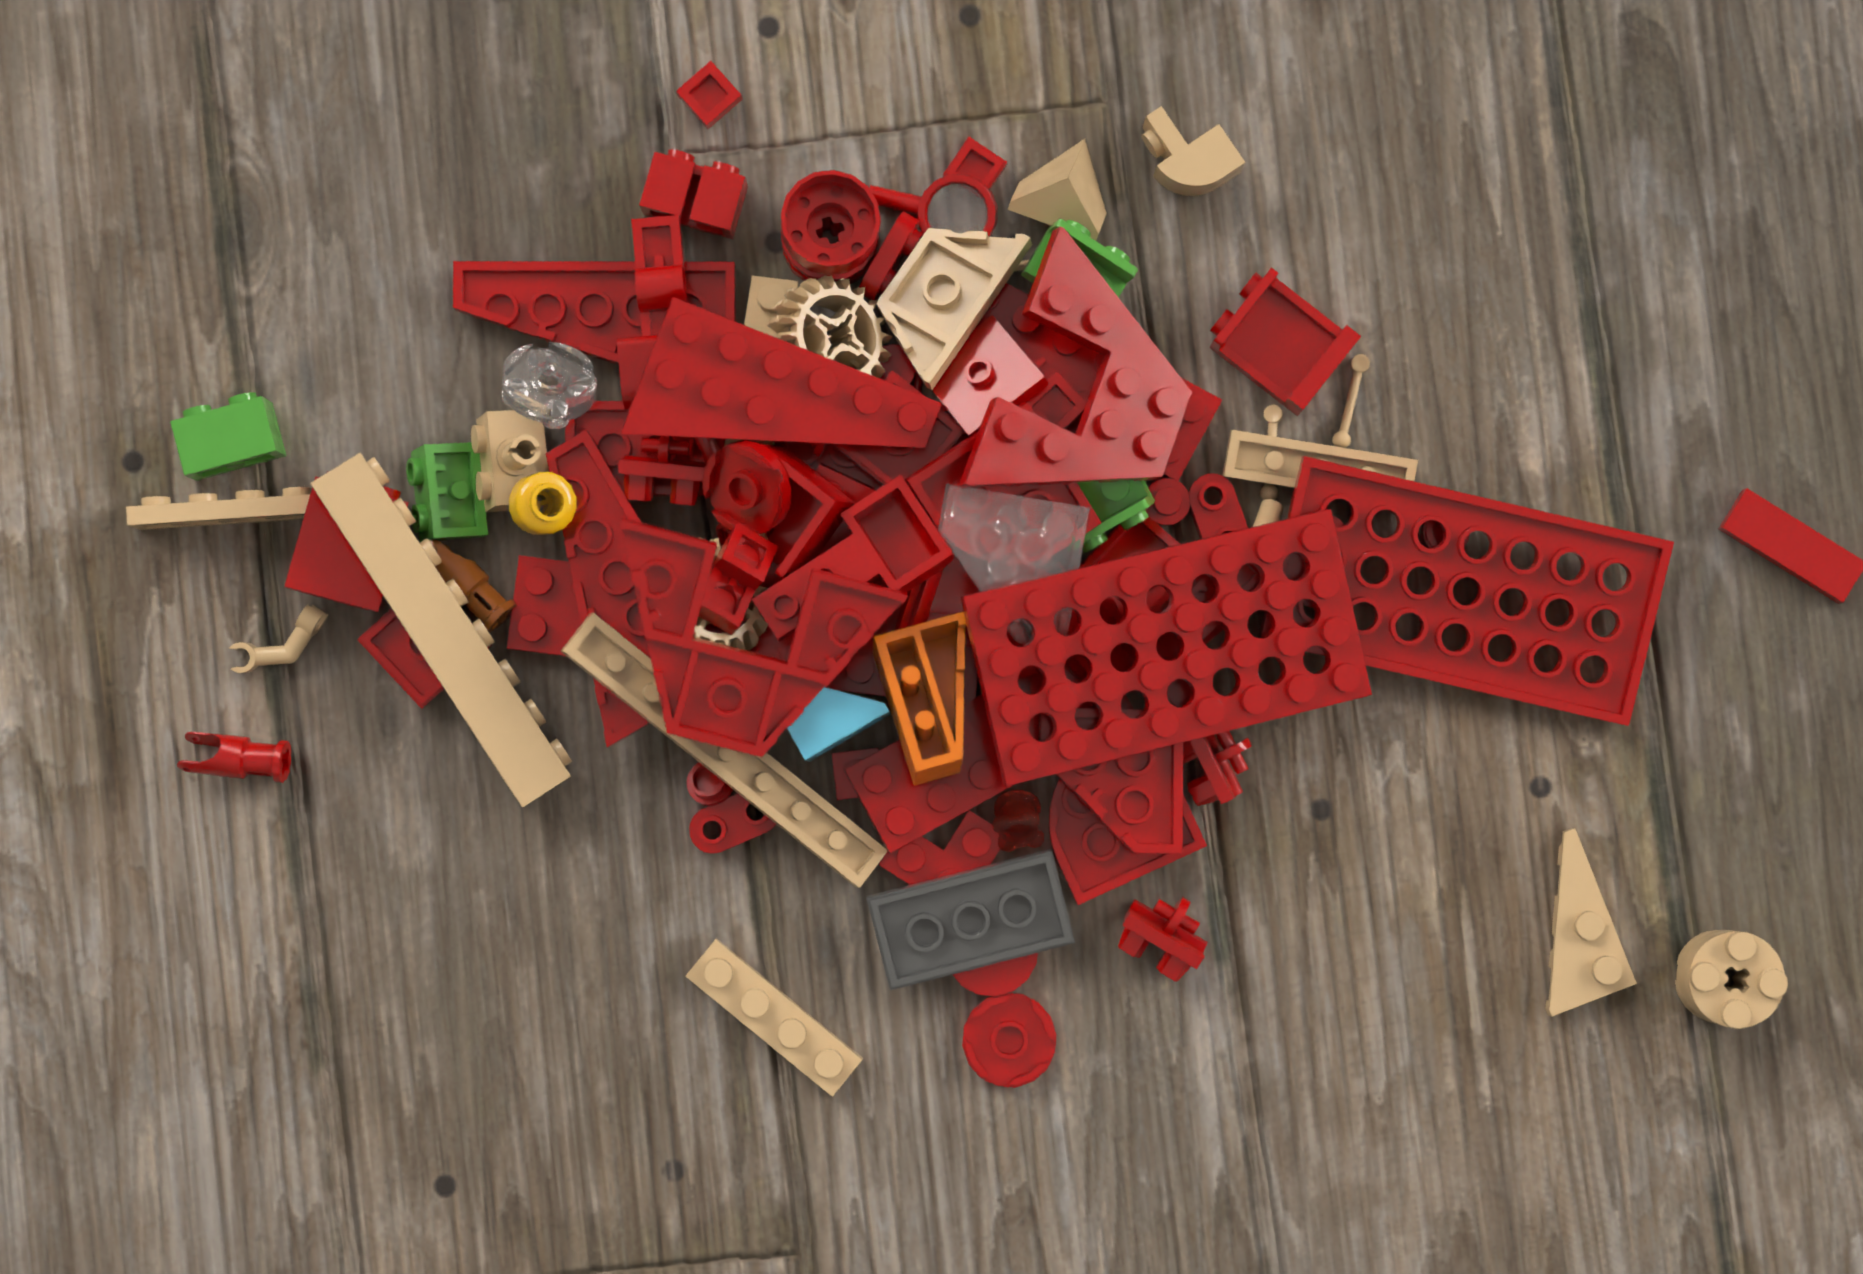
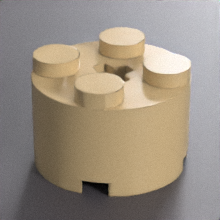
[1675,930,1788,1029]

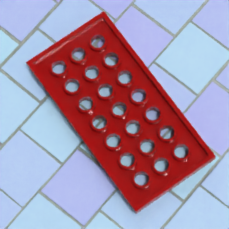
[1259,456,1674,726]
[960,509,1372,786]

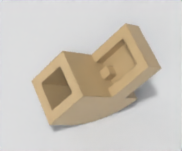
[1142,106,1245,196]

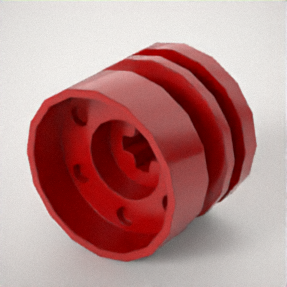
[780,170,881,284]

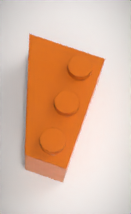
[873,611,966,786]

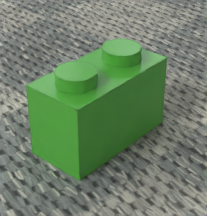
[170,392,287,481]

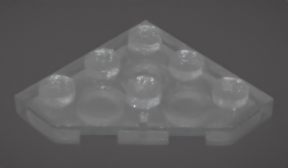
[938,483,1090,644]

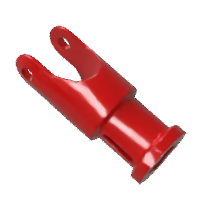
[177,732,291,783]

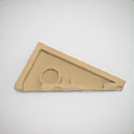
[1545,828,1637,1017]

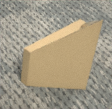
[1008,139,1107,241]

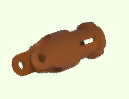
[429,539,517,633]

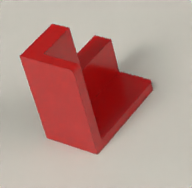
[764,444,855,579]

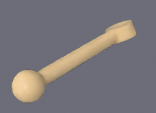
[1332,354,1370,448]
[1260,405,1283,500]

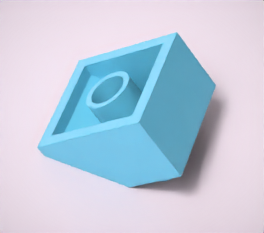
[787,687,891,762]

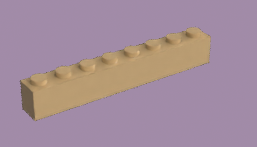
[310,452,572,808]

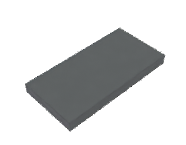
[866,849,1075,990]

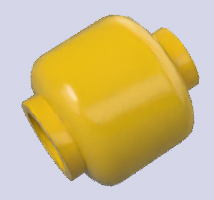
[509,472,576,535]

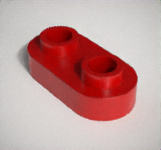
[859,211,924,301]
[1188,473,1248,539]
[689,793,777,854]

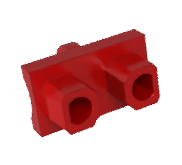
[618,436,706,506]
[1183,731,1252,806]
[1118,896,1208,982]

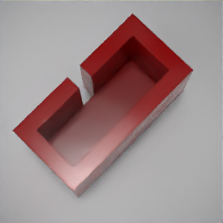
[639,149,748,239]

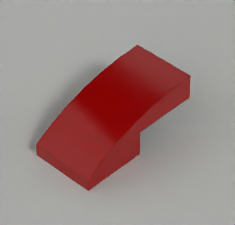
[699,522,778,635]

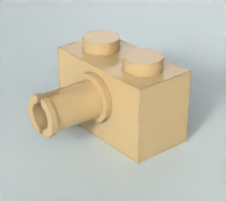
[471,409,549,512]

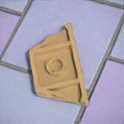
[876,228,1032,390]

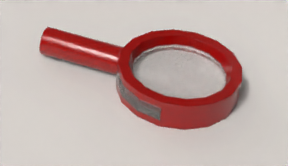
[869,174,998,237]

